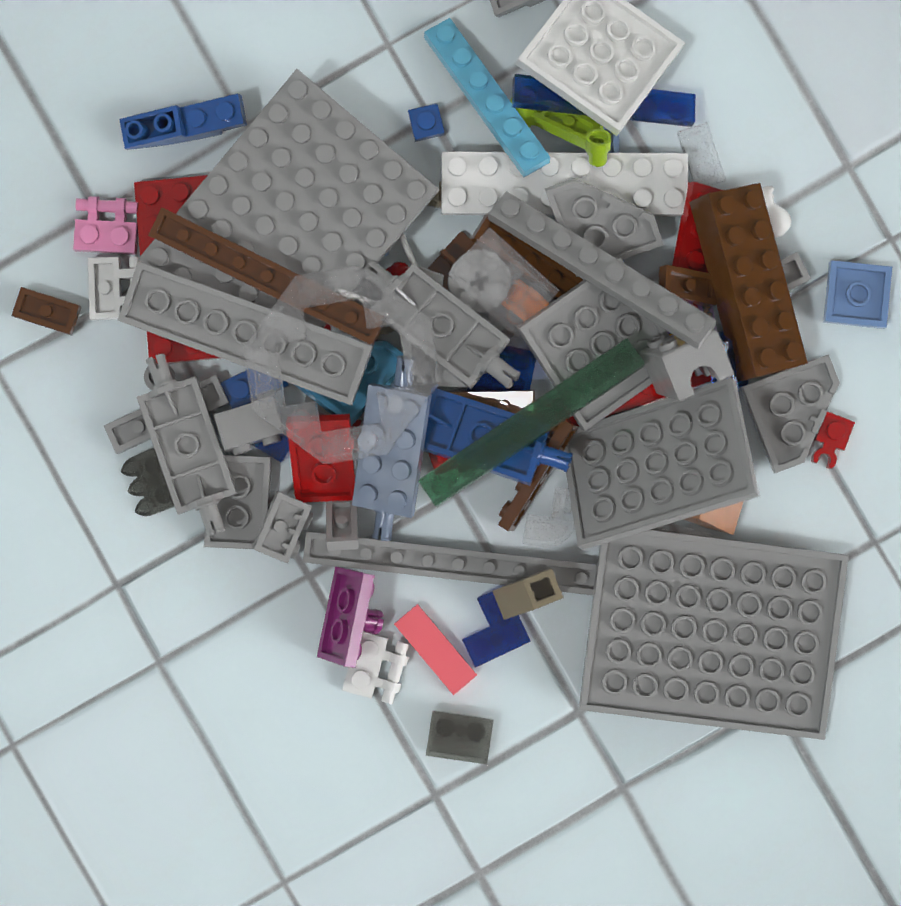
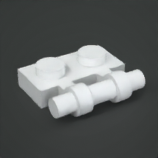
[88,257,141,320]
[342,631,409,704]

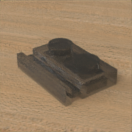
[426,710,494,765]

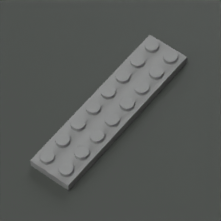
[118,261,374,405]

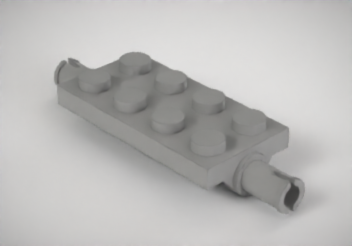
[362,260,520,389]
[137,354,238,537]

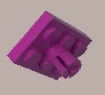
[317,566,384,668]

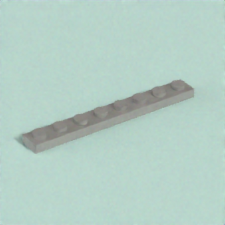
[488,191,717,349]

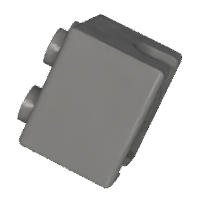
[640,330,734,401]

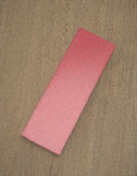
[394,604,477,695]

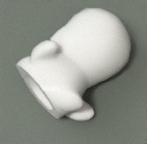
[762,186,791,237]

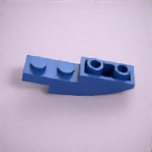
[119,93,247,150]

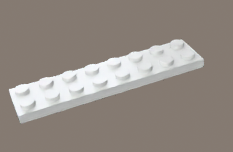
[441,152,688,217]

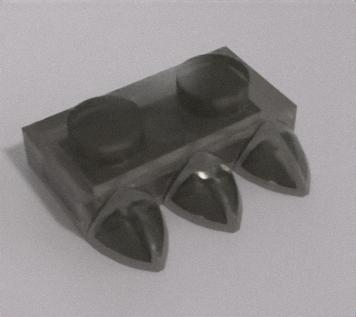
[121,448,175,516]

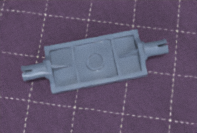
[352,355,431,541]

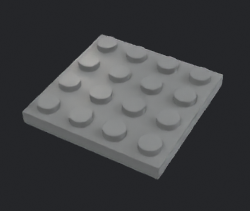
[516,257,669,431]

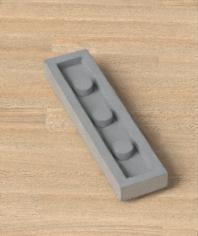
[104,375,230,454]

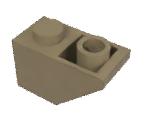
[492,568,564,620]

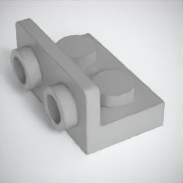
[252,491,313,563]

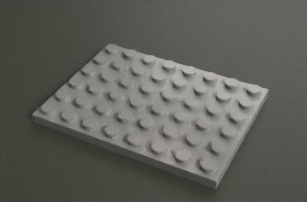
[138,69,439,380]
[579,530,849,740]

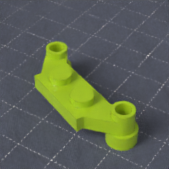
[510,93,611,167]

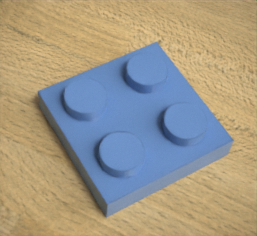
[823,260,892,329]

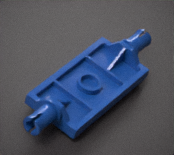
[424,387,573,486]

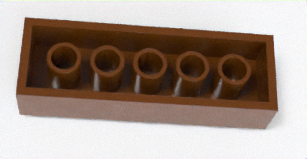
[689,183,808,382]

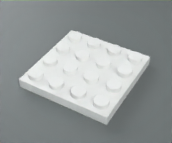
[515,0,685,136]

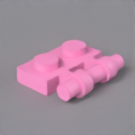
[73,196,138,255]

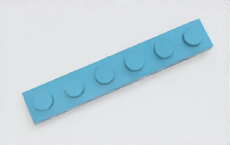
[424,18,550,177]

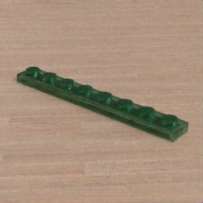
[418,338,645,508]

